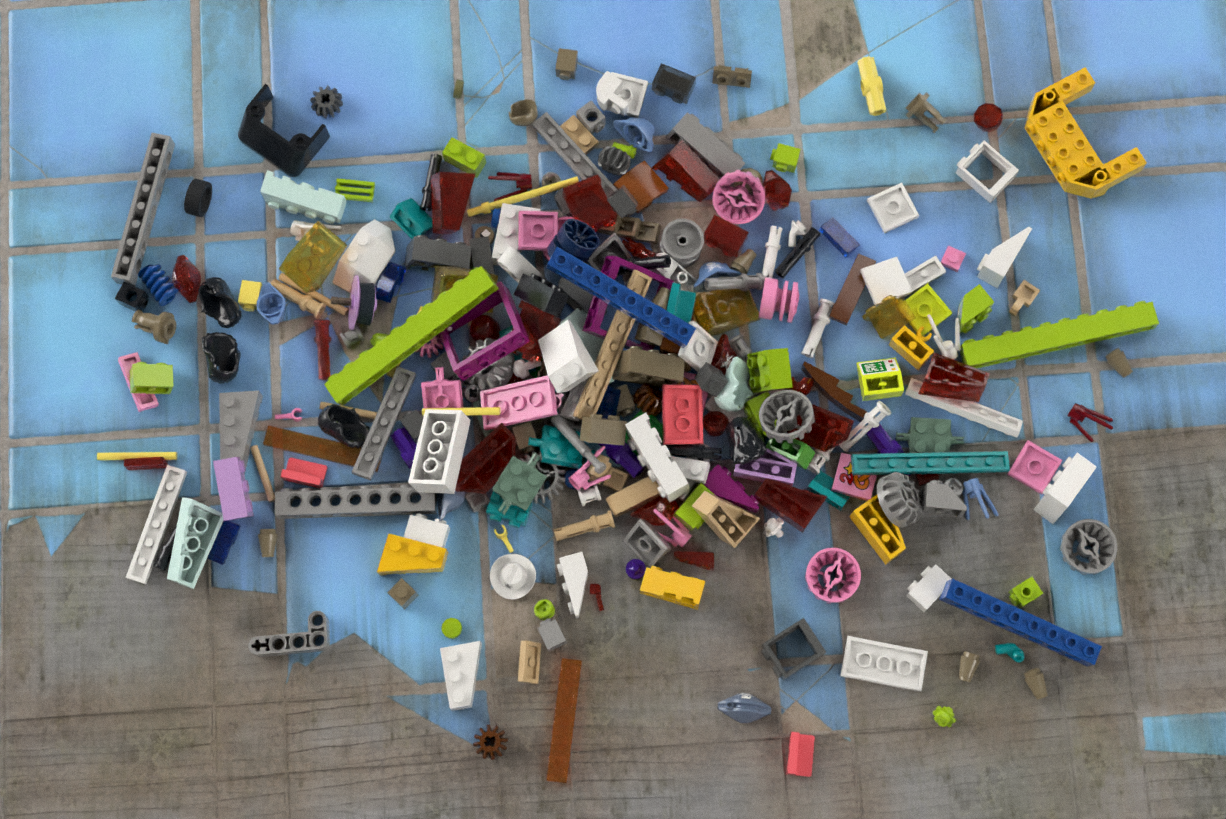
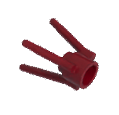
[488,172,532,201]
[1067,403,1113,442]

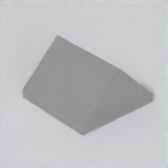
[586,233,631,278]
[623,519,673,568]

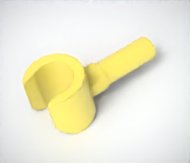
[494,525,514,553]

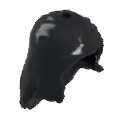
[198,277,242,328]
[202,332,241,384]
[318,404,370,449]
[725,417,767,465]

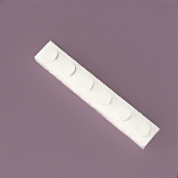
[905,378,1023,438]
[126,465,187,584]

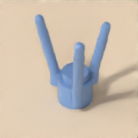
[962,478,999,520]

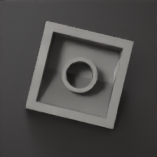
[921,480,967,518]

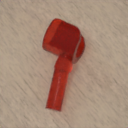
[590,584,604,611]

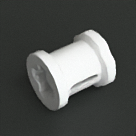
[577,484,601,507]

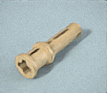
[270,278,326,319]
[554,510,615,541]

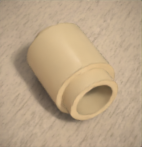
[587,454,612,485]

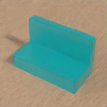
[389,198,437,239]
[666,283,696,323]
[807,470,850,511]

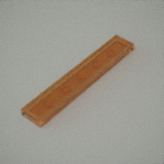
[263,426,383,473]
[546,658,582,783]

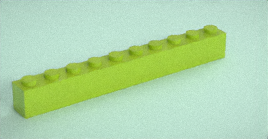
[324,266,499,406]
[960,301,1159,371]

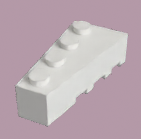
[625,413,690,502]

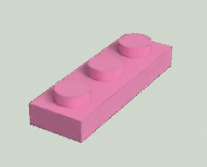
[118,352,159,412]

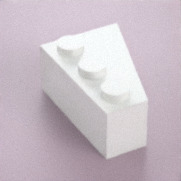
[492,203,541,266]
[1034,453,1097,524]
[440,641,482,711]

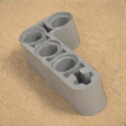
[248,611,330,657]

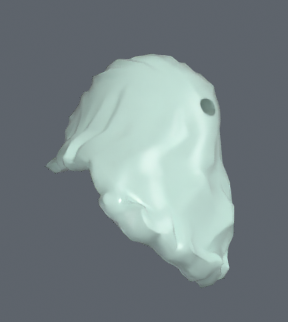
[714,357,754,412]

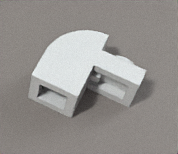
[596,71,629,116]

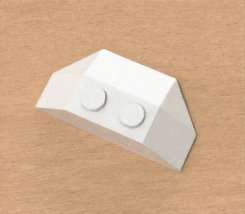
[333,219,395,293]

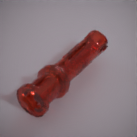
[313,320,332,380]

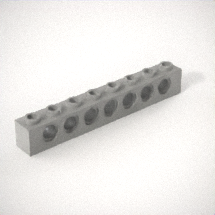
[111,133,175,286]
[275,484,437,519]

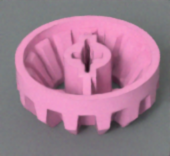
[712,170,765,224]
[805,548,861,604]

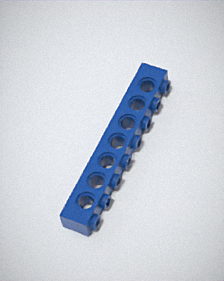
[545,247,696,348]
[939,579,1102,666]

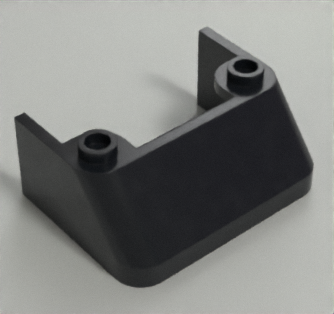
[238,84,330,177]

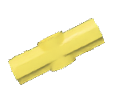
[857,56,886,116]

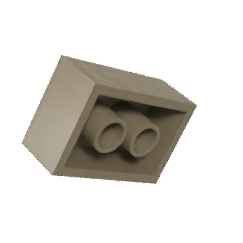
[612,346,685,388]

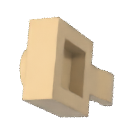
[1009,280,1040,316]

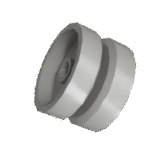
[659,219,704,268]

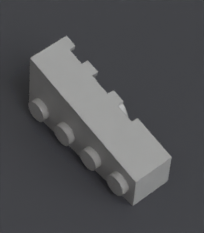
[666,112,745,179]
[219,391,263,474]

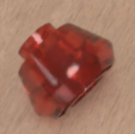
[703,411,729,437]

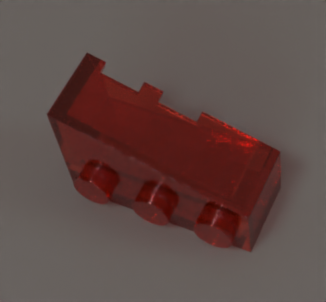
[652,140,719,202]
[431,172,475,234]
[918,353,990,402]
[754,478,827,533]

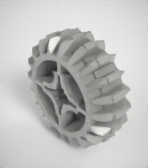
[519,451,565,504]

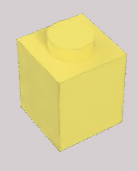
[238,280,262,312]

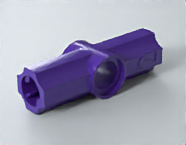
[865,423,912,476]
[390,427,417,469]
[598,442,646,478]

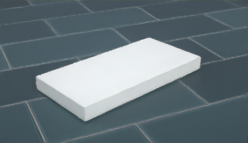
[840,636,928,692]

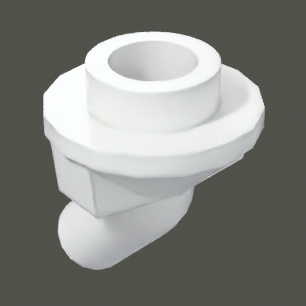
[788,220,806,247]
[512,359,541,379]

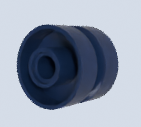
[547,219,600,263]

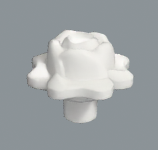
[763,517,784,538]

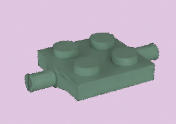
[895,417,964,453]
[492,453,547,515]

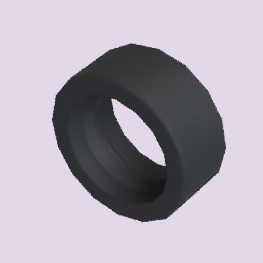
[184,178,212,217]

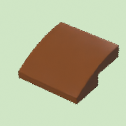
[613,160,669,213]

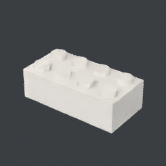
[408,409,471,494]

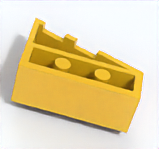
[849,495,906,565]
[377,533,449,576]

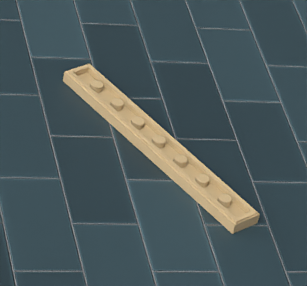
[573,270,652,420]

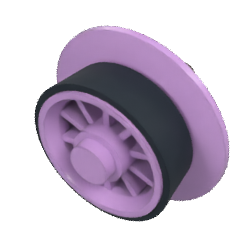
[331,275,377,330]

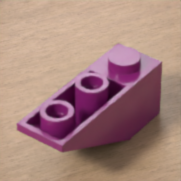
[702,465,759,513]

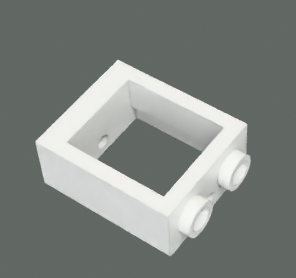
[956,141,1019,203]

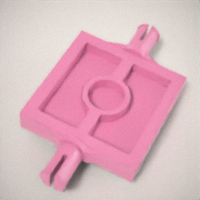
[421,367,464,408]

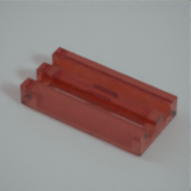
[124,457,168,471]

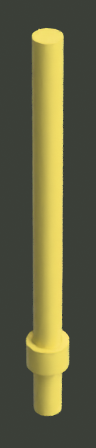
[467,176,579,217]

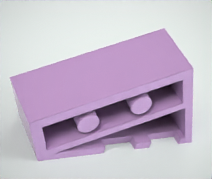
[733,449,797,488]
[213,457,254,521]

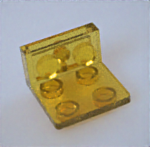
[862,295,916,339]

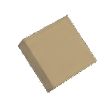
[603,467,629,492]

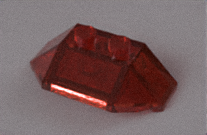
[787,403,854,452]
[455,423,516,493]

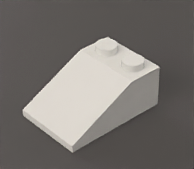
[977,227,1032,288]
[538,319,598,393]

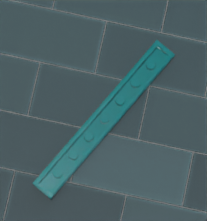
[851,451,1010,475]

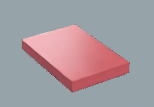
[662,384,703,445]

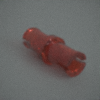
[622,237,656,258]

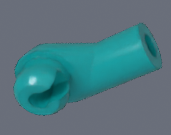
[995,643,1025,663]

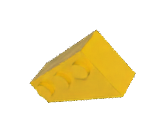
[640,566,705,610]

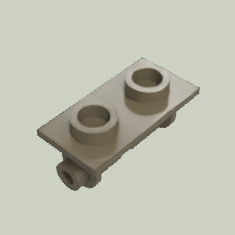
[712,65,752,88]

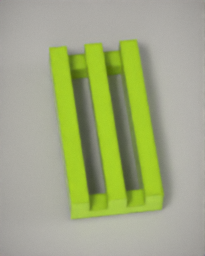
[335,178,375,202]

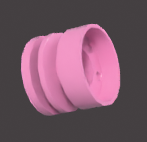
[759,277,799,323]

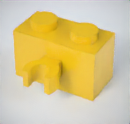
[889,325,934,371]

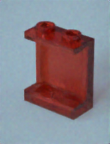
[562,174,617,232]
[511,300,561,362]

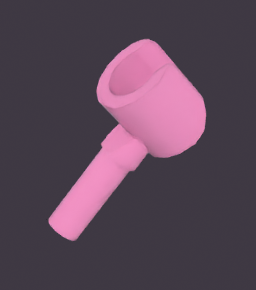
[275,408,302,422]

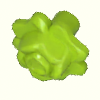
[932,706,956,728]

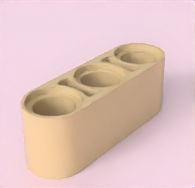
[606,476,661,517]

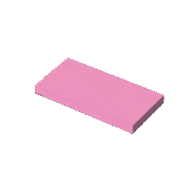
[480,375,557,430]

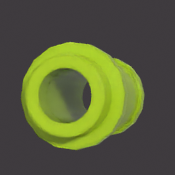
[612,142,637,159]

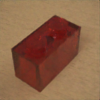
[704,215,749,257]

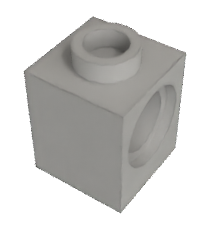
[576,101,606,134]
[537,618,567,652]

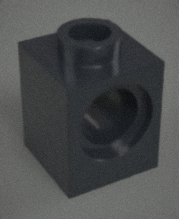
[115,282,149,311]

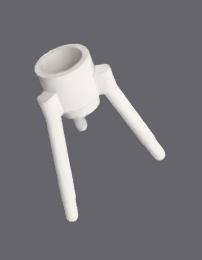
[290,220,341,255]
[927,314,961,361]

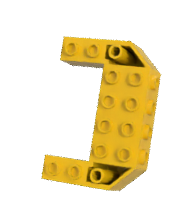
[1024,67,1147,199]

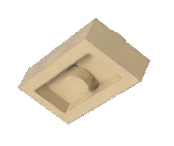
[560,115,599,155]
[518,641,541,684]

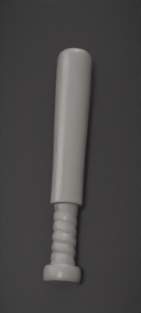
[551,413,606,474]

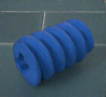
[138,264,179,307]

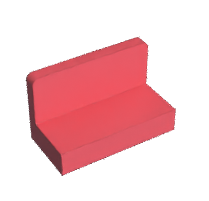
[280,457,328,489]
[786,732,815,777]

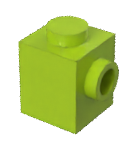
[770,143,801,173]
[1009,577,1044,609]

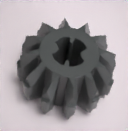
[310,85,343,119]
[598,146,631,176]

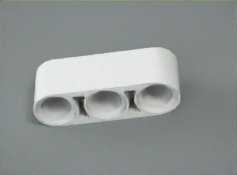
[497,246,547,283]

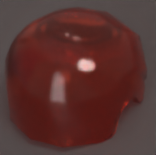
[974,103,1003,132]
[469,315,501,342]
[784,377,814,396]

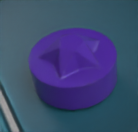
[626,559,646,580]

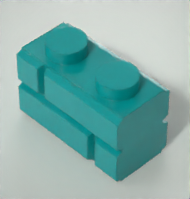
[486,492,532,528]

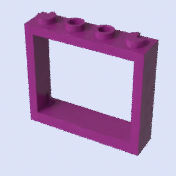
[582,256,674,351]
[439,281,530,381]

